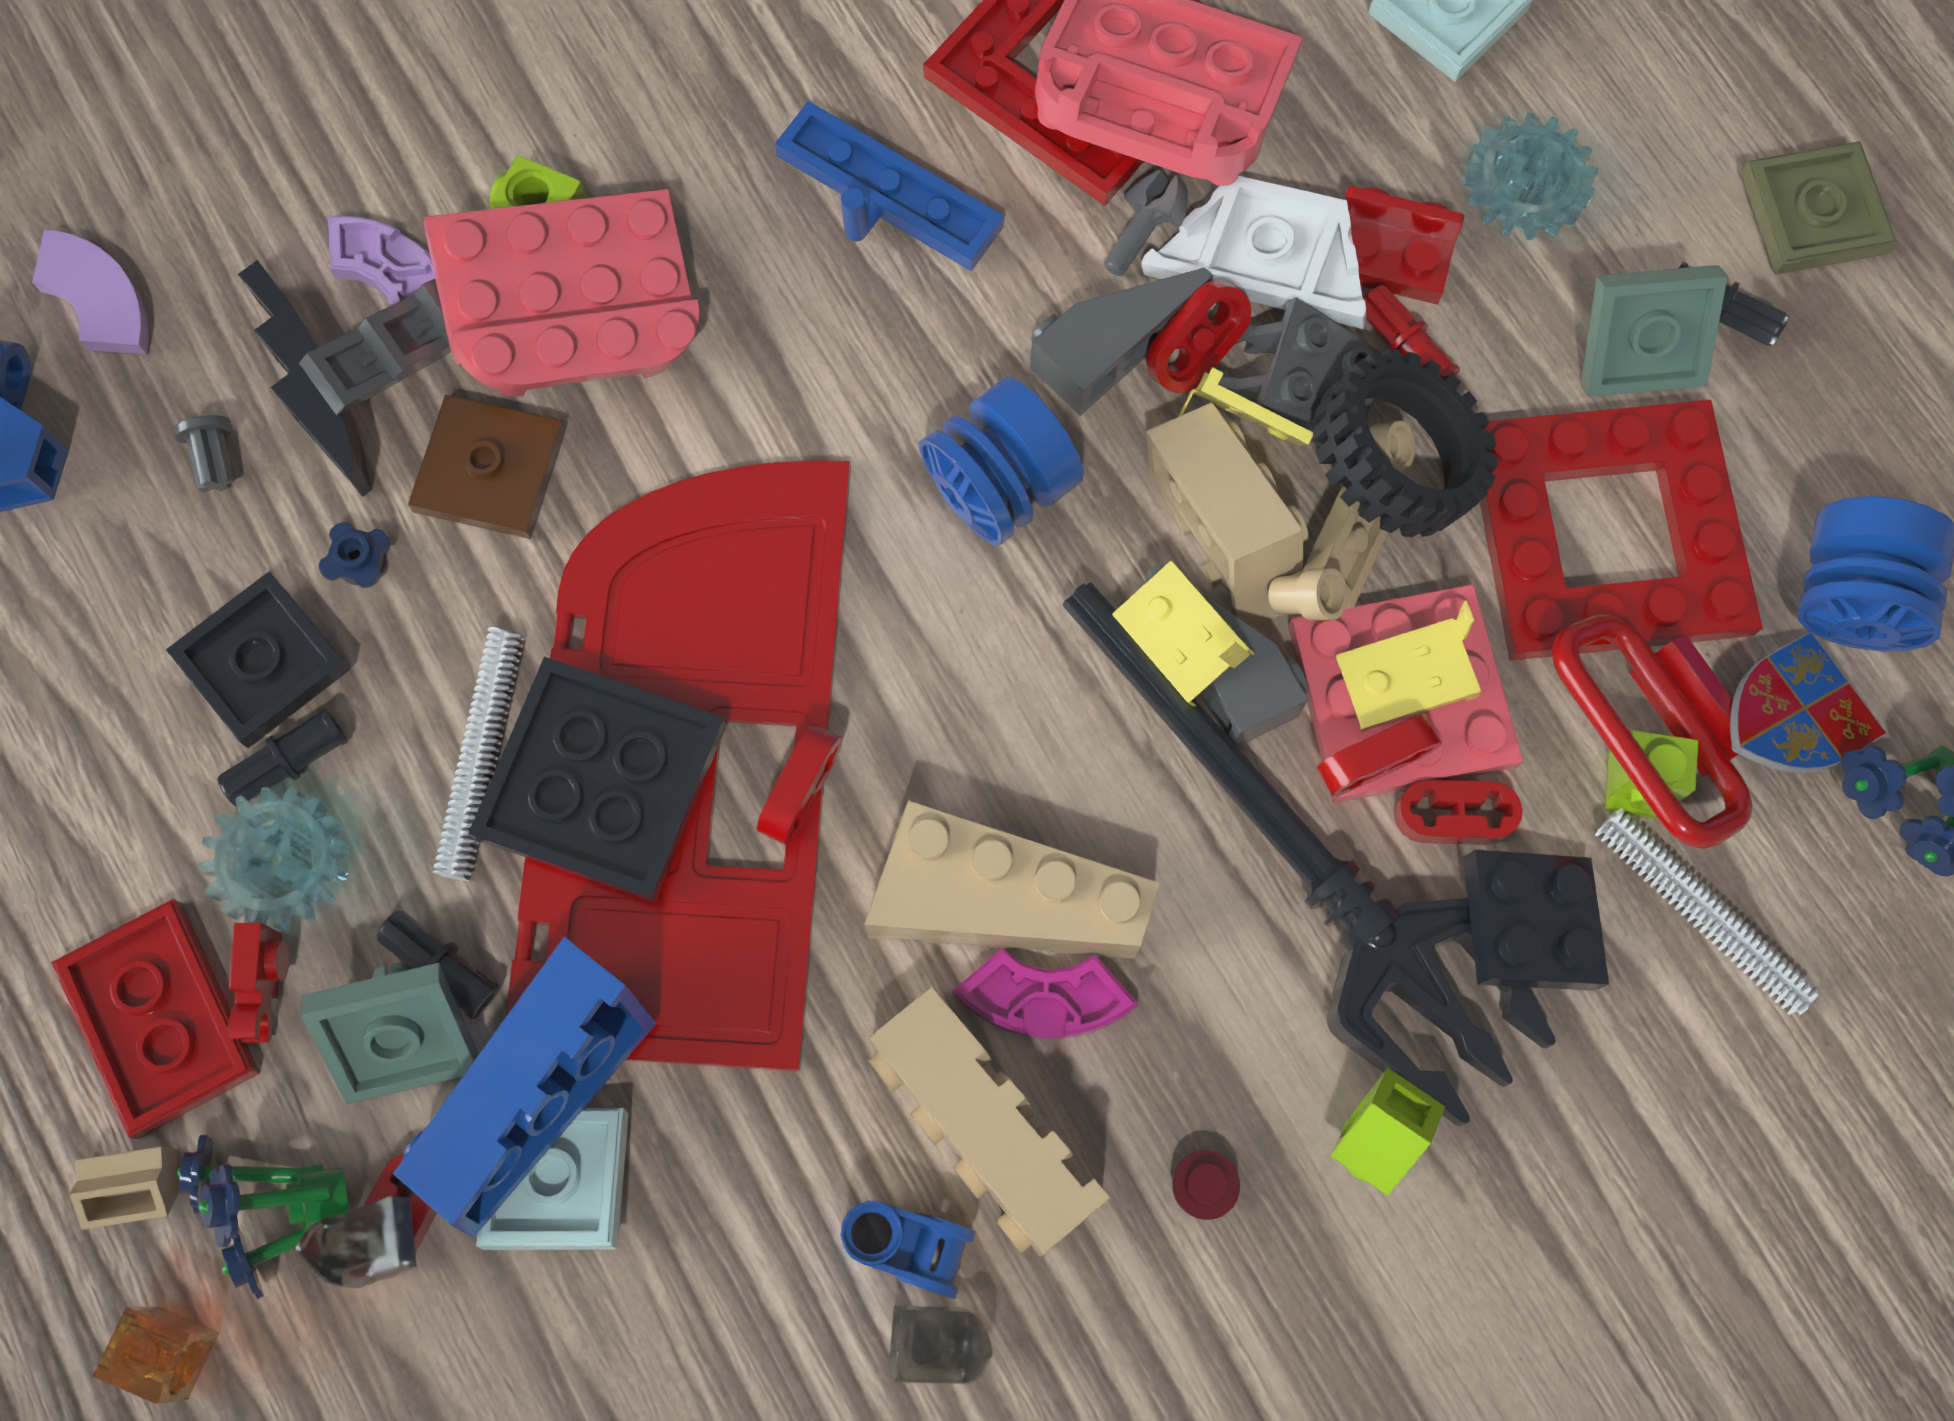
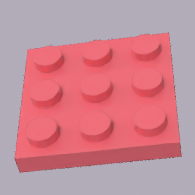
[1288,584,1523,804]

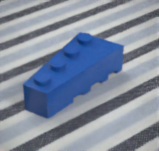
[393,937,657,1238]

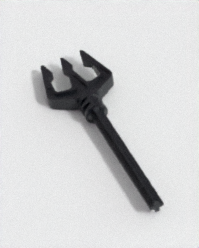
[1063,582,1556,1126]

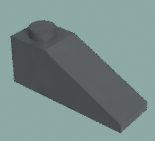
[1030,267,1213,416]
[1145,564,1308,747]

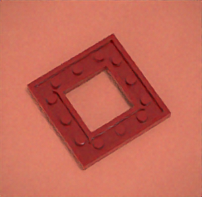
[923,0,1203,206]
[1480,400,1763,661]

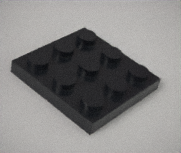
[468,656,727,903]

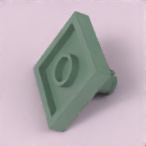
[1581,265,1728,397]
[301,963,479,1105]

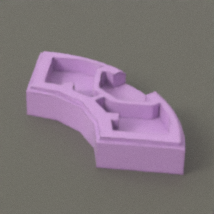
[328,216,435,306]
[32,229,149,355]

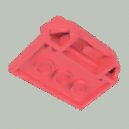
[1035,0,1303,186]
[424,189,699,396]

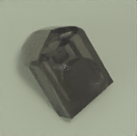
[295,1196,417,1288]
[888,1305,993,1384]

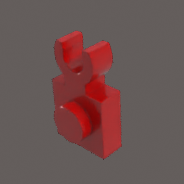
[228,922,289,1044]

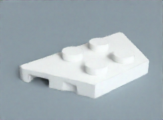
[1141,176,1366,329]

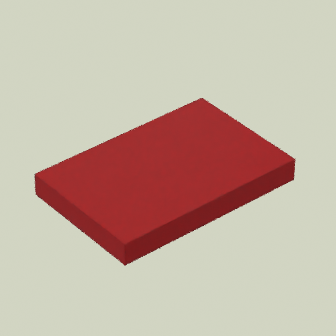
[51,899,260,1139]

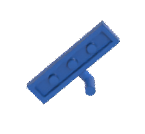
[775,101,1004,271]

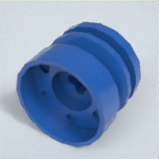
[919,376,1084,546]
[1798,496,1954,652]

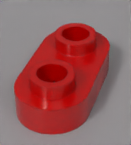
[1146,280,1252,393]

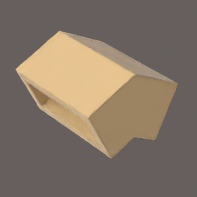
[69,1147,179,1230]

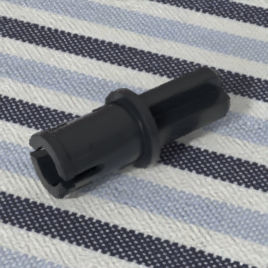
[1678,261,1789,346]
[217,708,348,807]
[376,910,500,1020]

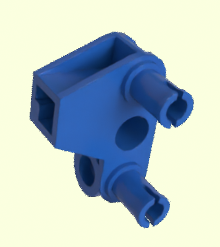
[0,340,69,512]

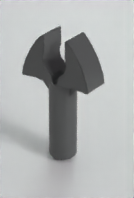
[1104,170,1188,276]

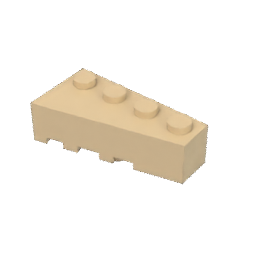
[864,801,1161,959]
[868,987,1110,1257]

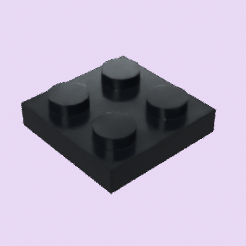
[166,571,351,749]
[1463,850,1609,991]

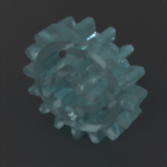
[1463,113,1598,240]
[199,787,351,931]

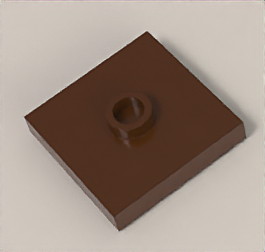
[408,395,566,539]

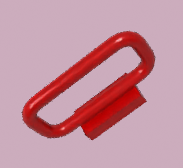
[1552,613,1753,849]

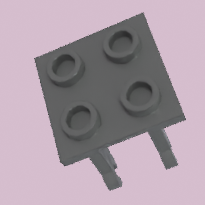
[1218,297,1383,447]

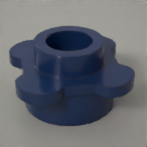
[319,522,391,588]

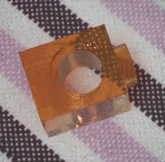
[92,1306,220,1404]

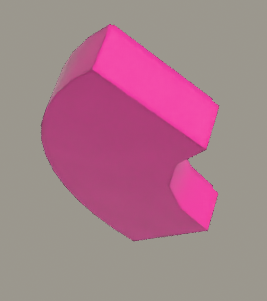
[953,948,1139,1039]

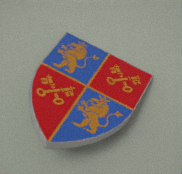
[1730,632,1887,773]

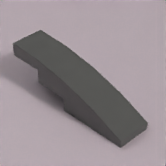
[299,278,451,416]

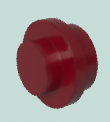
[1172,1150,1240,1220]

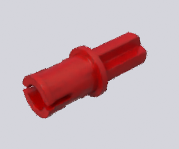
[1363,285,1460,379]

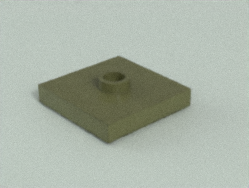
[1741,141,1897,275]

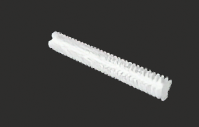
[432,627,525,882]
[1595,808,1819,1016]

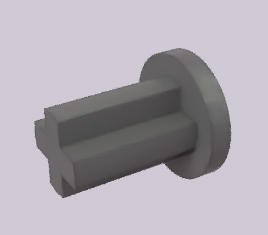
[173,415,235,492]

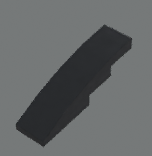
[238,260,372,497]

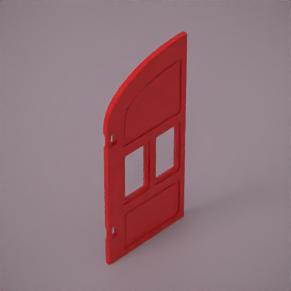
[505,460,851,1072]

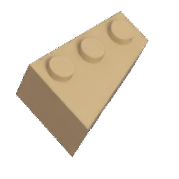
[1146,402,1308,628]

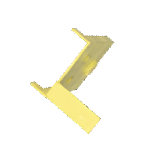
[1178,367,1313,446]
[1112,561,1255,707]
[1335,600,1481,732]

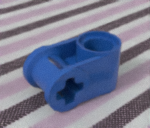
[840,1201,976,1299]

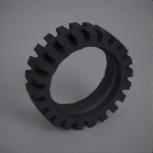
[1313,349,1498,537]

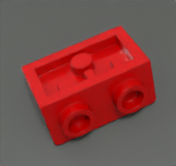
[1344,186,1465,305]

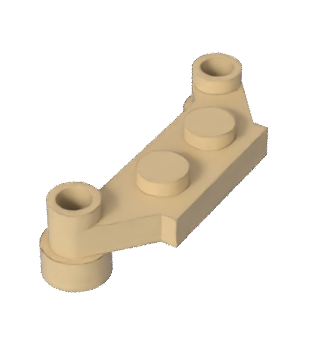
[1268,421,1415,620]

